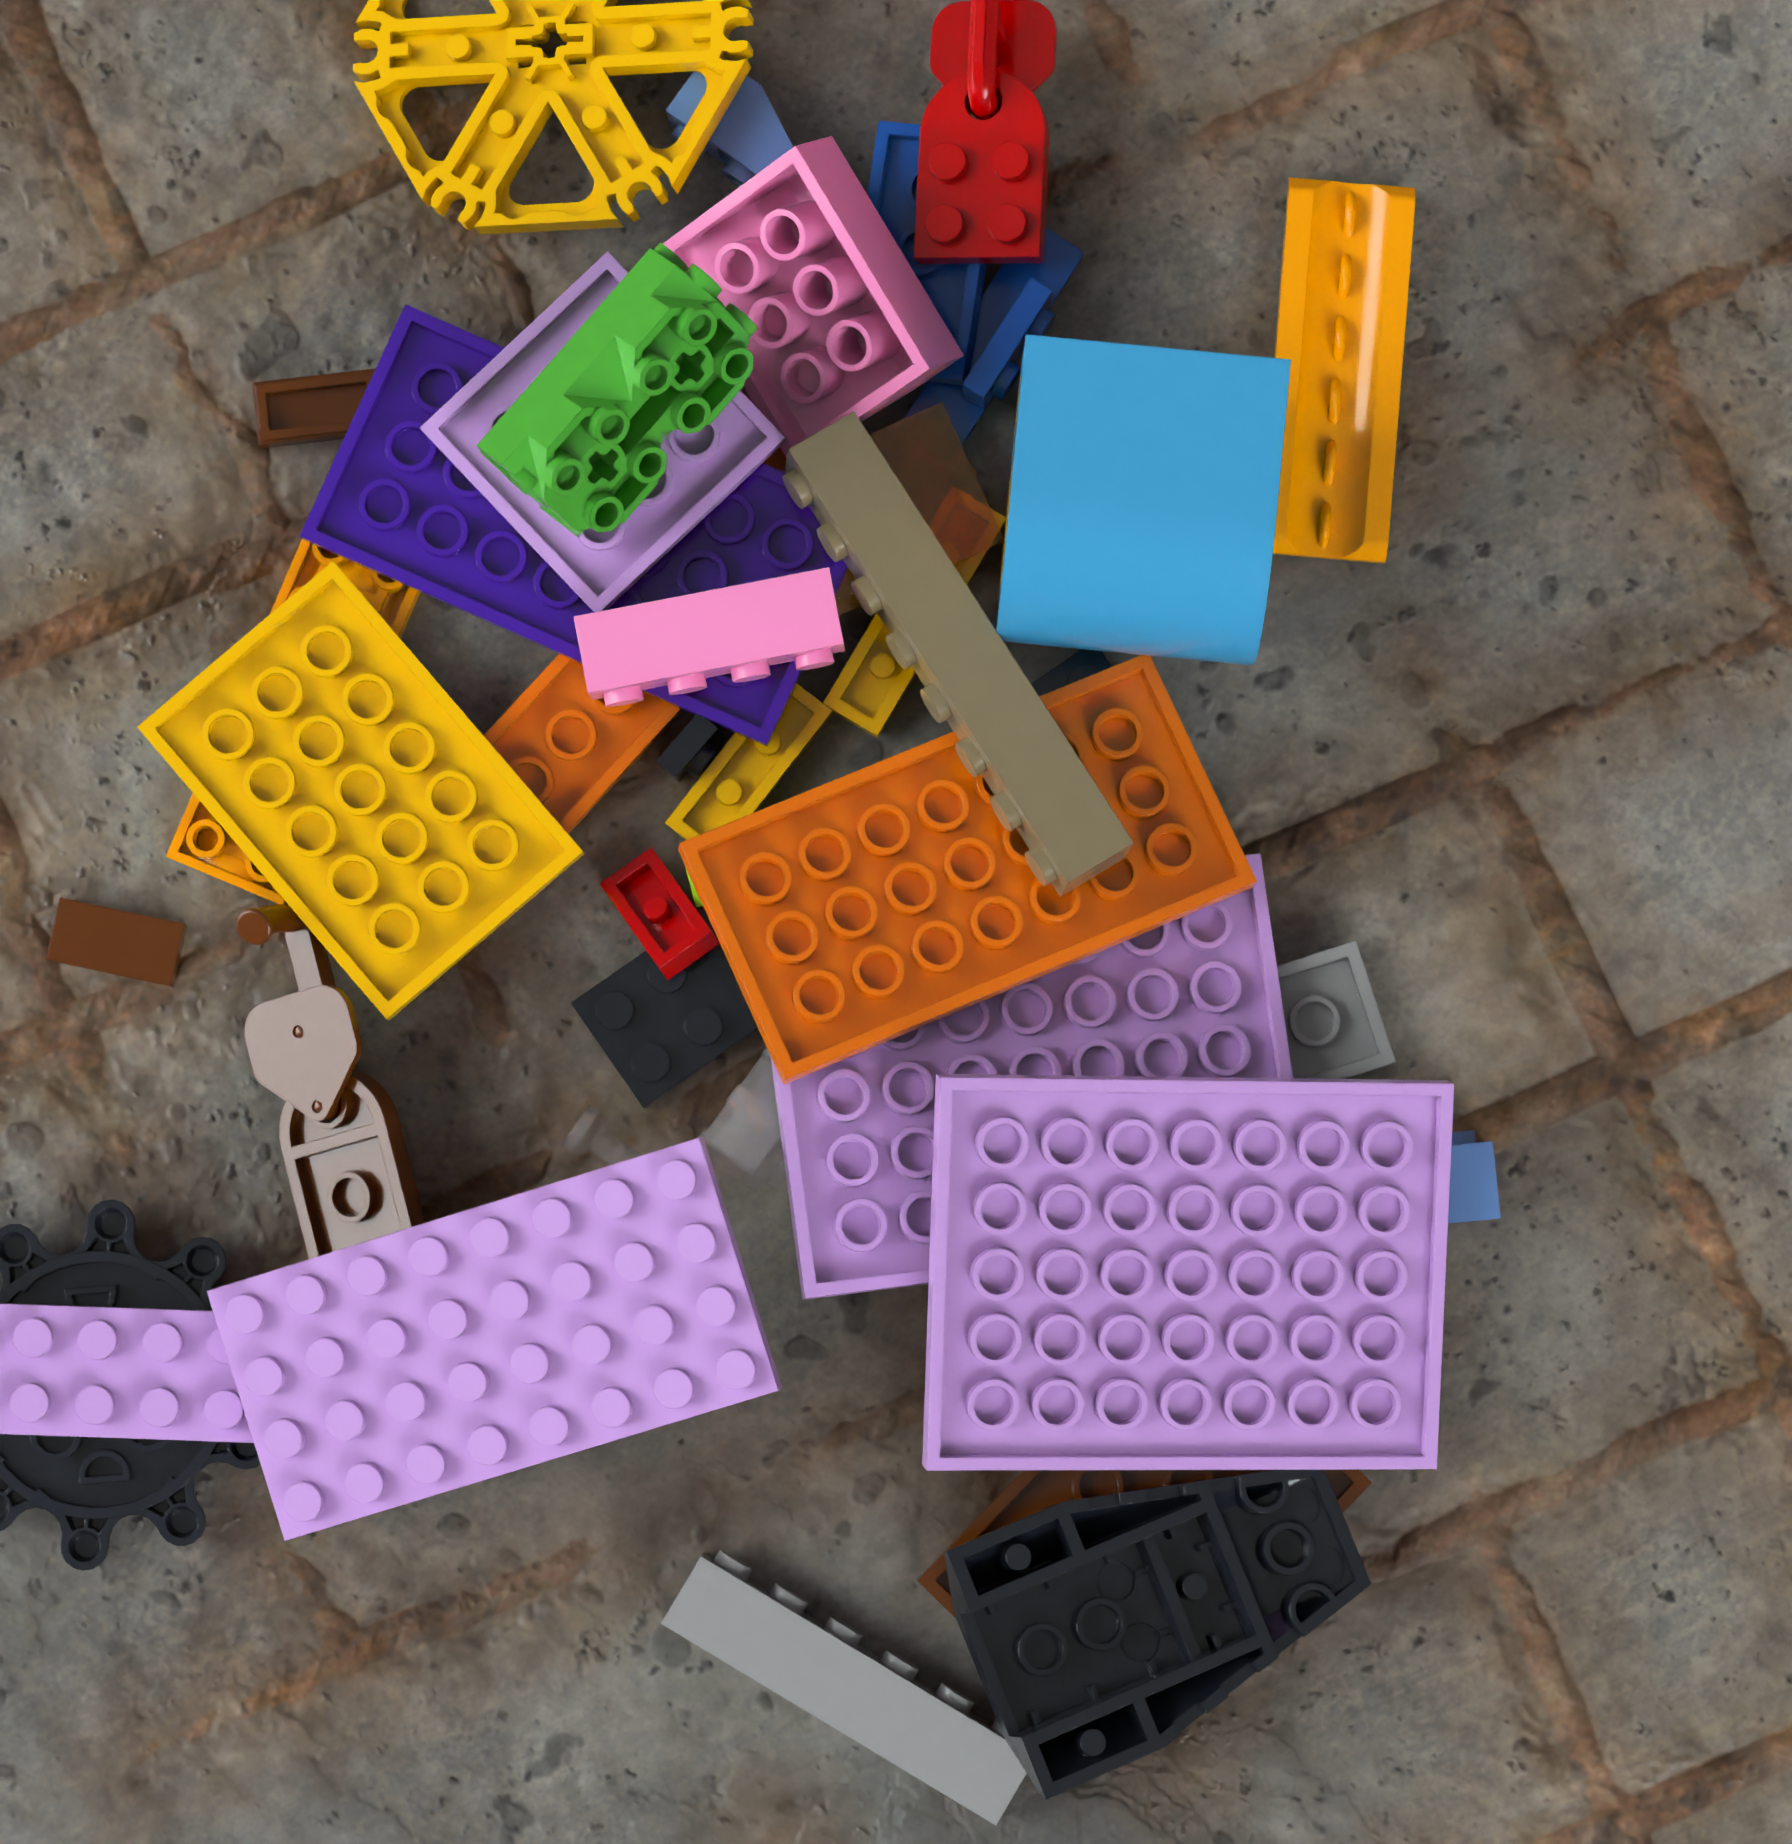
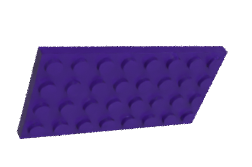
[299,304,848,747]

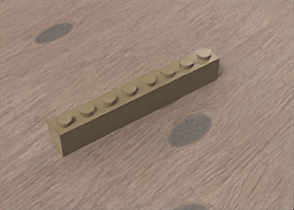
[782,411,1134,897]

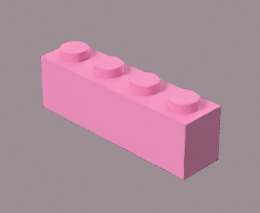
[574,567,845,707]

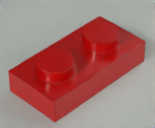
[599,847,720,981]

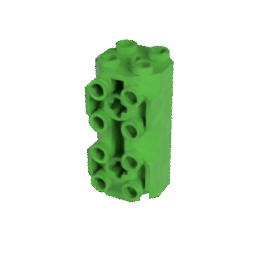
[477,243,758,538]

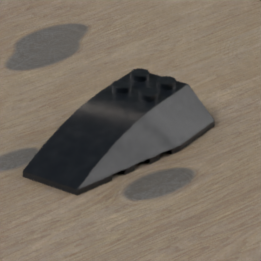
[944,1470,1371,1800]

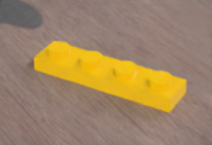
[823,486,1006,738]

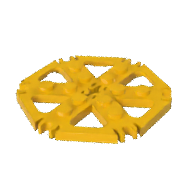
[353,0,754,235]

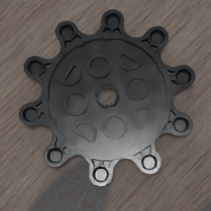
[0,1200,260,1571]

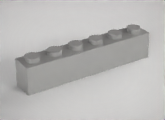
[661,1549,1027,1825]

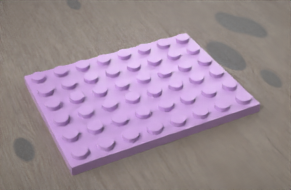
[770,853,1293,1300]
[922,1074,1454,1471]

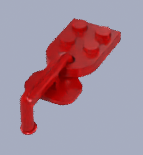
[914,0,1057,264]

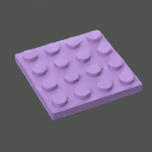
[420,251,786,612]

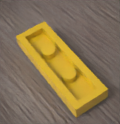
[665,683,833,840]

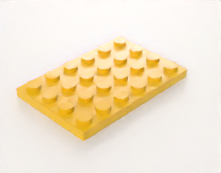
[137,561,585,1020]

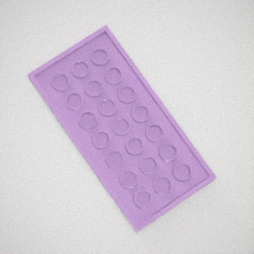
[207,1136,782,1541]

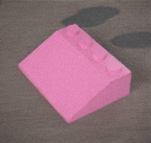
[663,136,964,458]

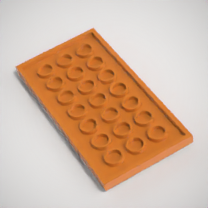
[678,655,1257,1085]

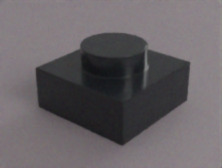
[657,714,721,783]

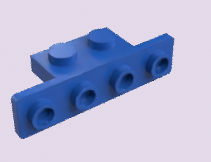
[899,227,1083,463]

